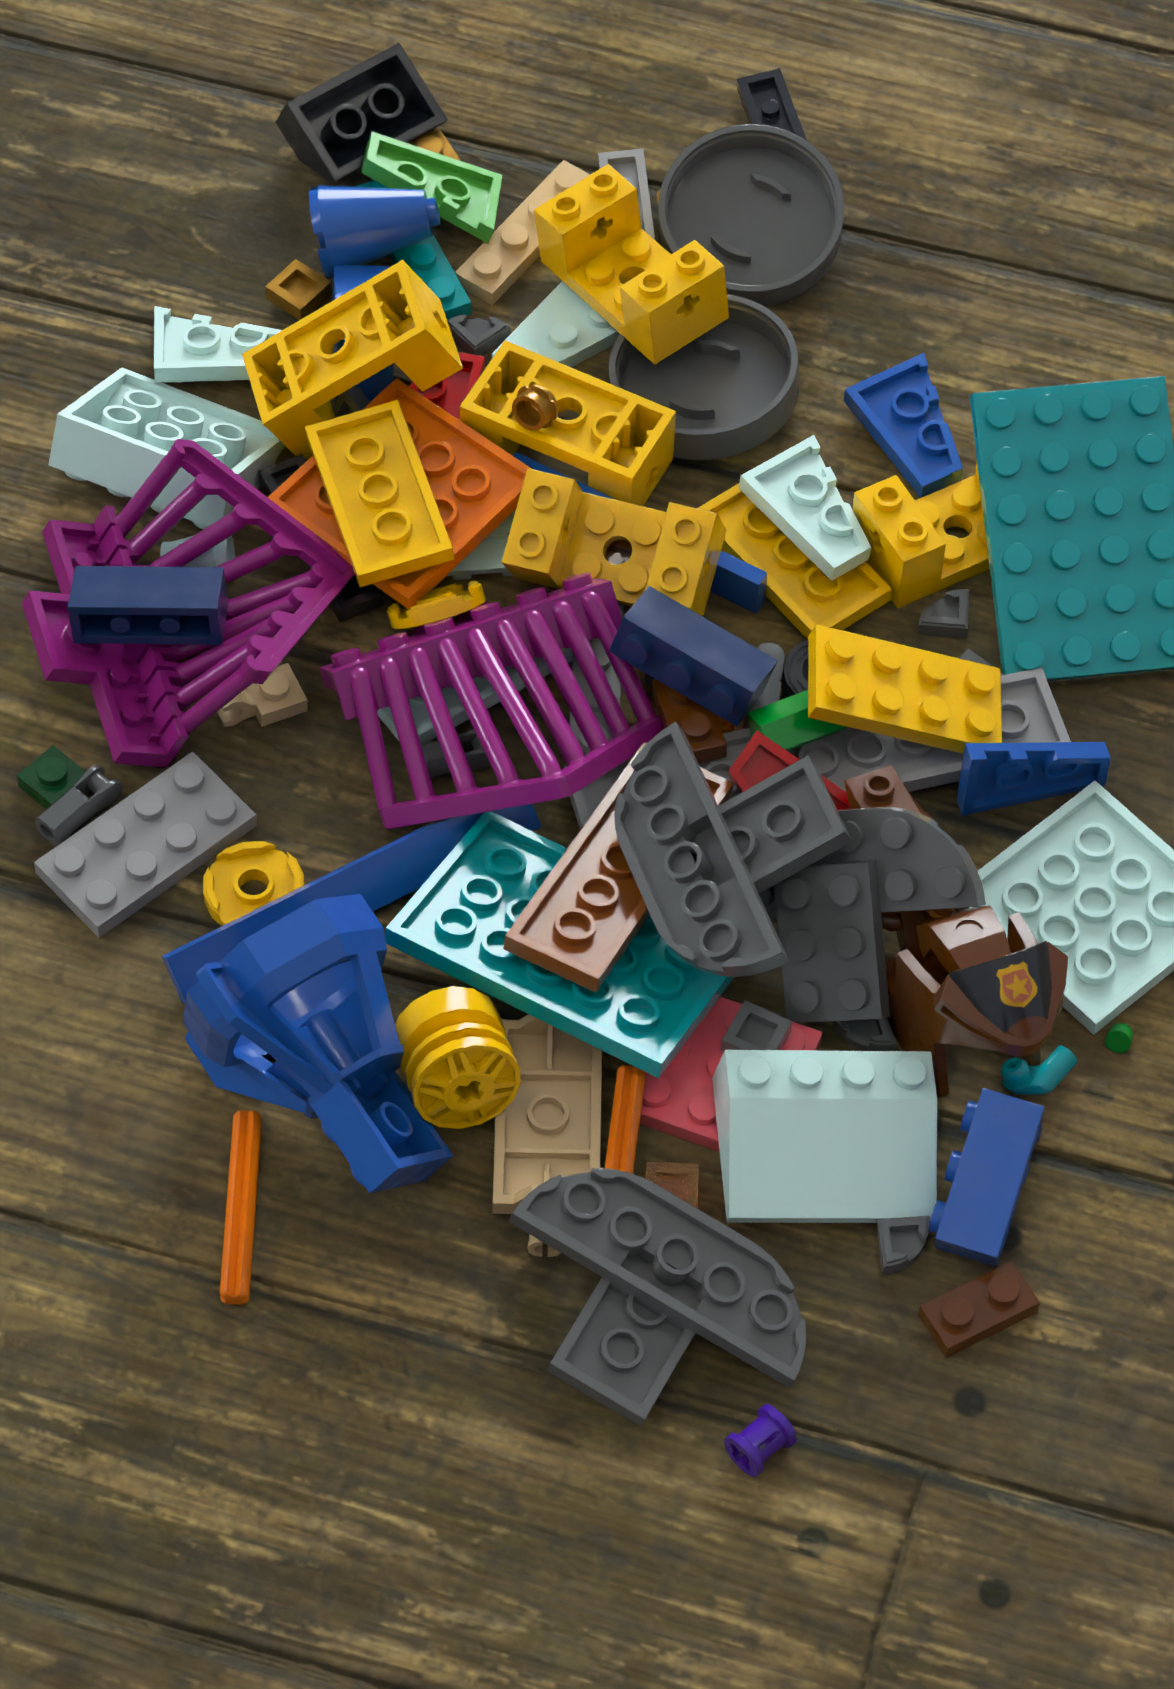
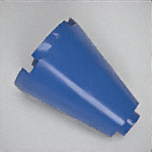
[309,185,440,279]

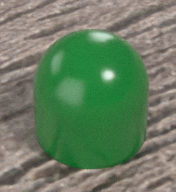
[1105,1023,1133,1053]

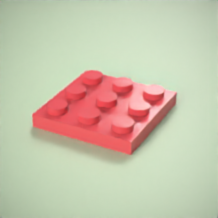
[640,997,823,1152]

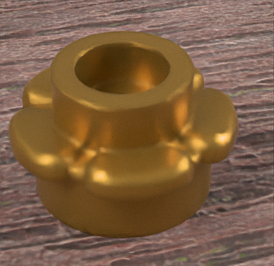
[512,384,558,431]

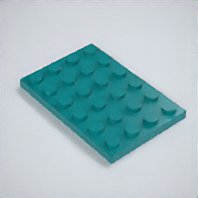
[970,376,1174,681]
[385,811,734,1078]

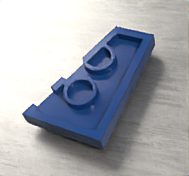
[843,353,963,498]
[956,742,1111,816]

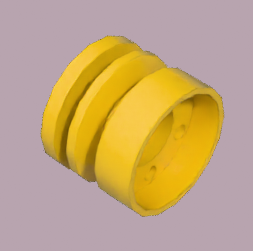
[395,986,521,1129]

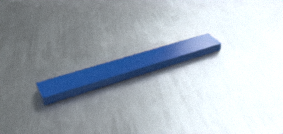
[161,804,542,1004]

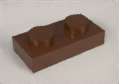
[652,680,727,763]
[918,1260,1040,1358]

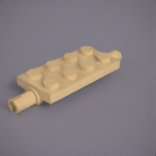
[493,1014,602,1257]

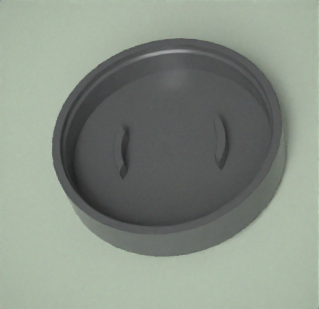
[658,124,844,307]
[609,294,800,460]

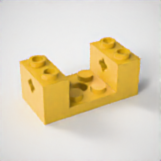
[534,164,729,365]
[242,260,463,459]
[460,340,676,506]
[852,462,990,609]
[501,468,727,617]

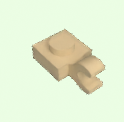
[216,663,308,727]

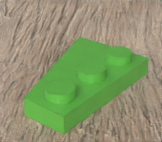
[361,132,502,244]

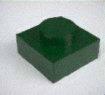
[17,745,86,809]

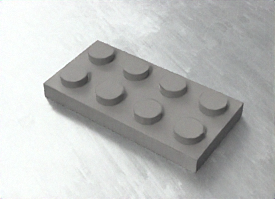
[34,751,257,938]

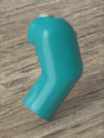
[1000,1045,1078,1095]

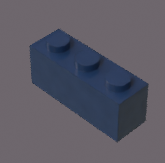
[68,566,228,645]
[609,586,778,727]

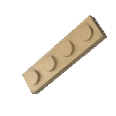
[455,160,590,306]

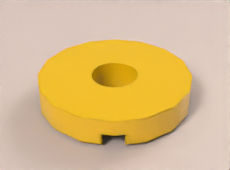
[387,581,486,629]
[203,841,304,926]

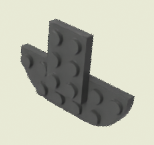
[614,722,852,977]
[759,807,986,1023]
[508,1168,806,1427]

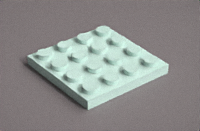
[957,781,1174,1035]

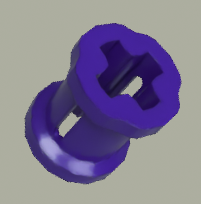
[724,1404,797,1477]

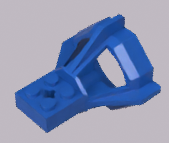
[183,894,453,1193]

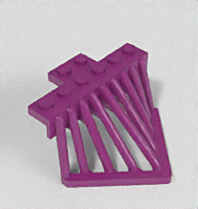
[22,439,355,767]
[319,572,664,829]

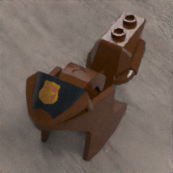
[845,765,1068,1098]

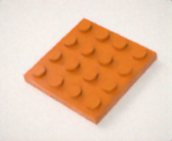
[268,378,532,610]

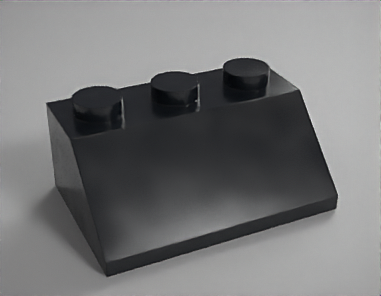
[275,43,448,184]

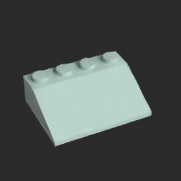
[48,368,285,529]
[712,1050,937,1223]

